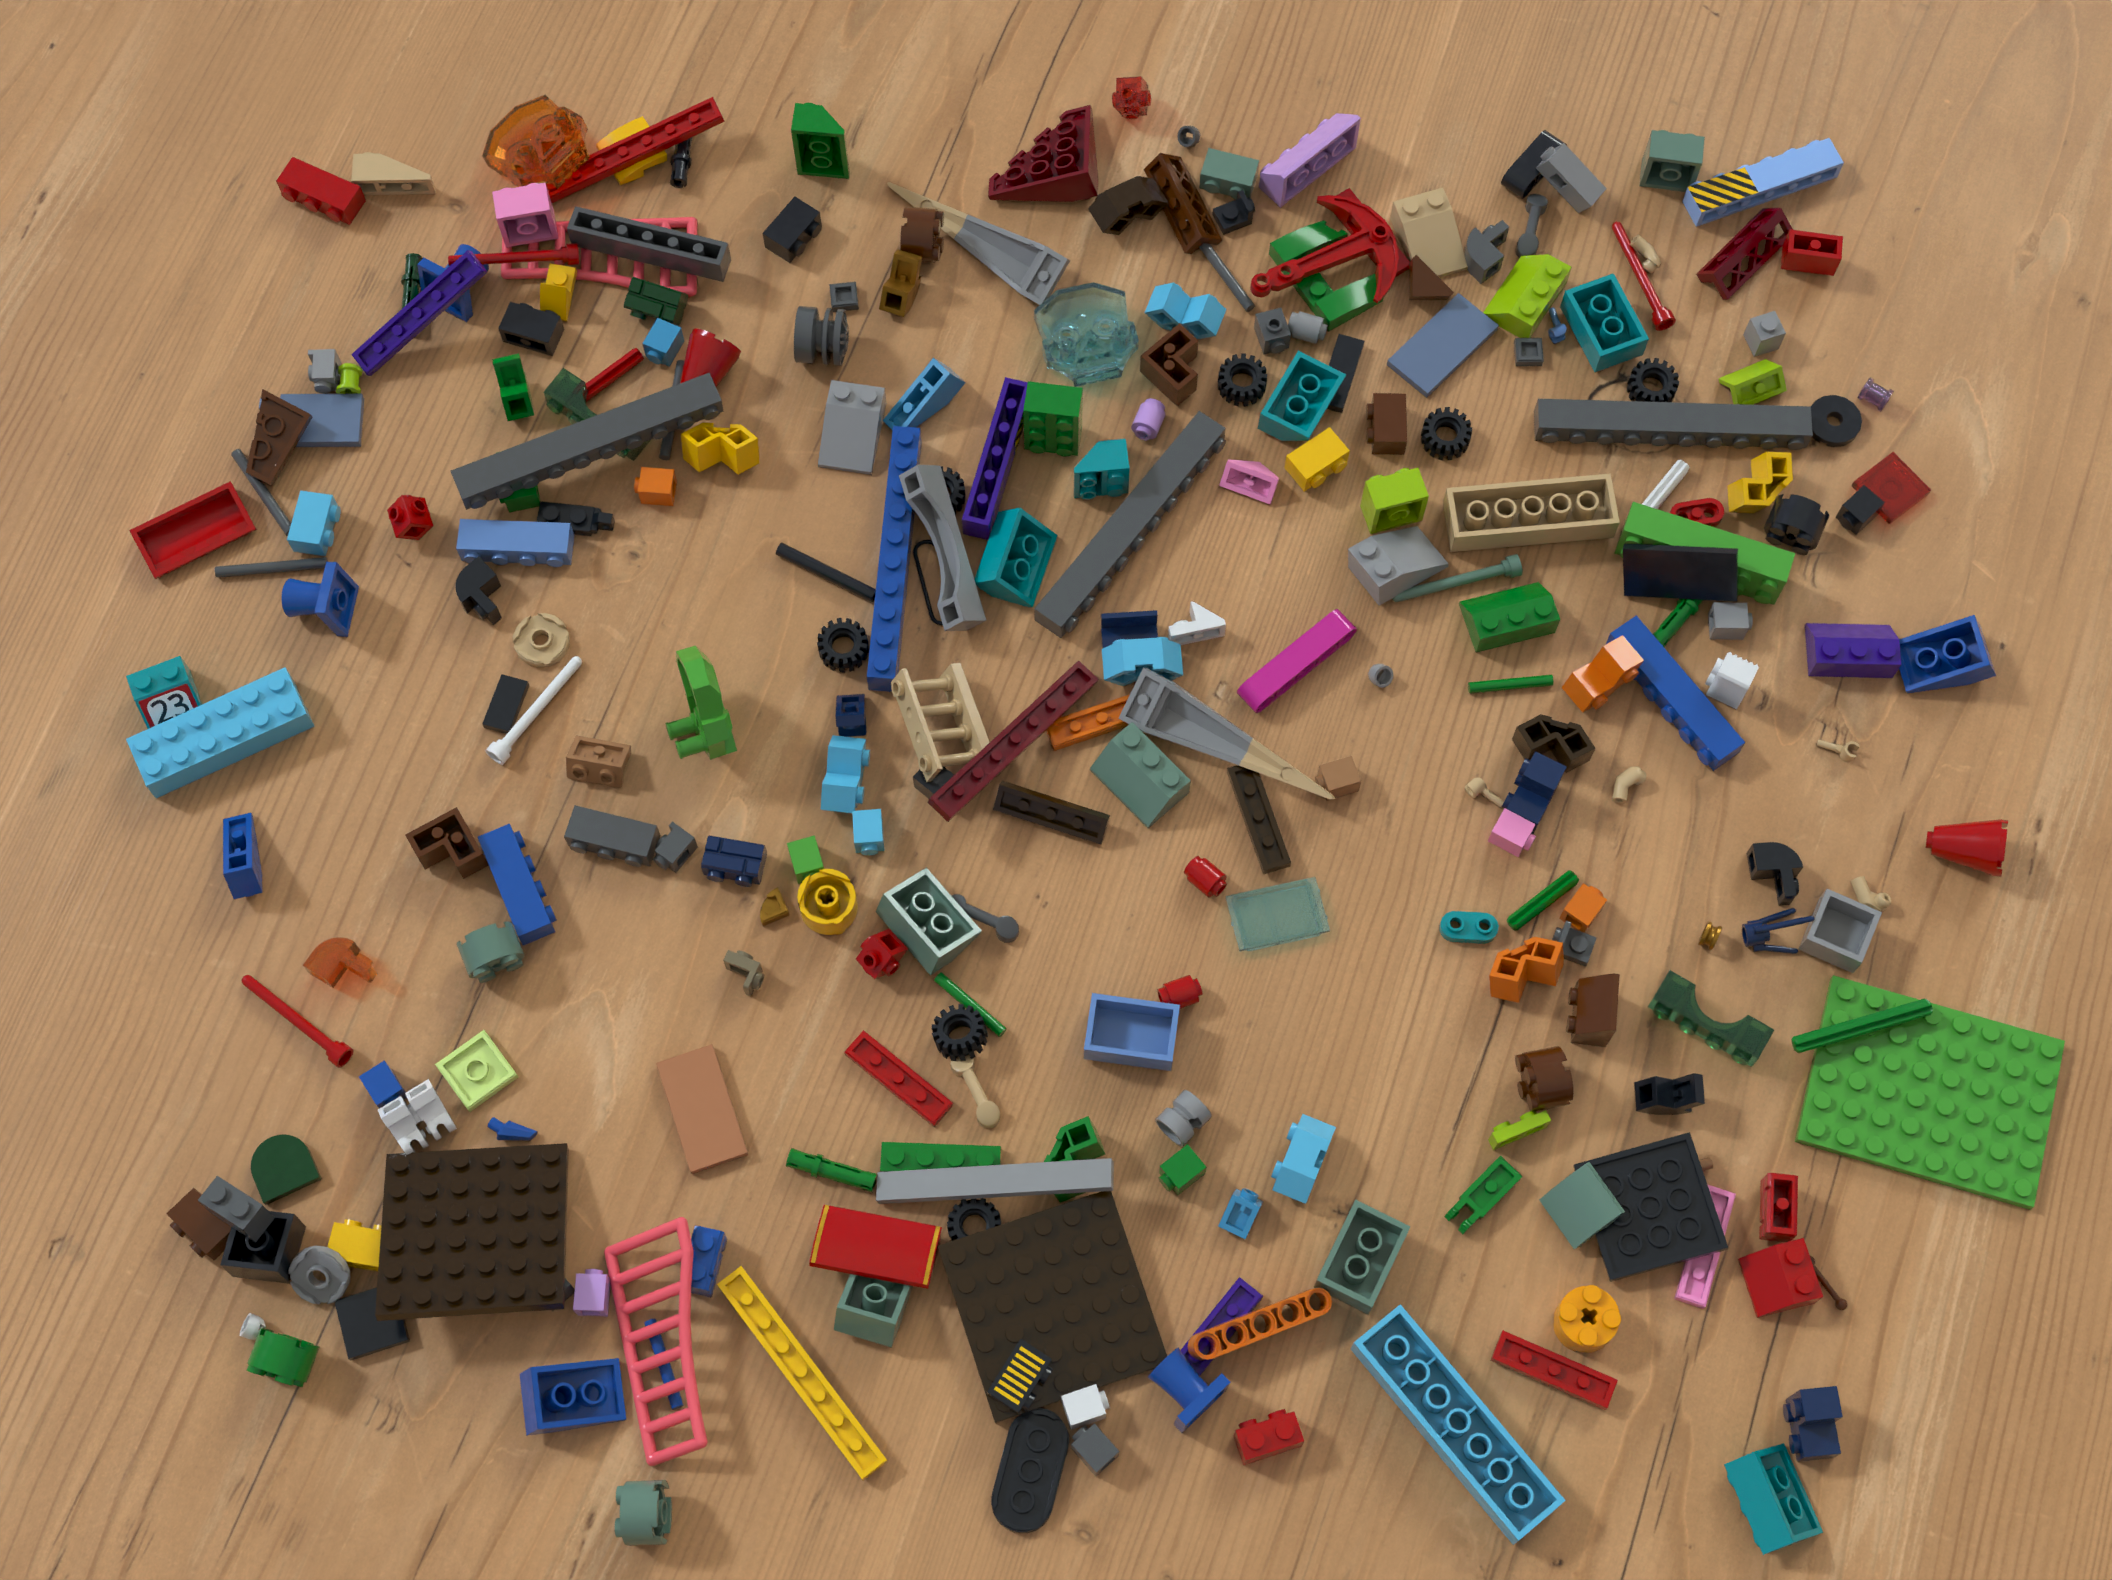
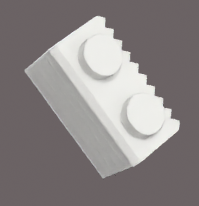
[1705,652,1759,709]

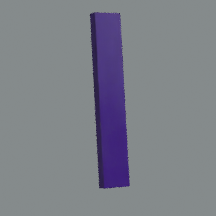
[351,250,487,376]

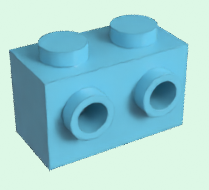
[287,490,341,556]

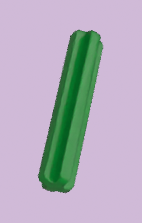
[1507,870,1579,931]

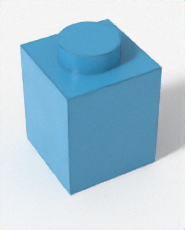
[642,318,684,367]

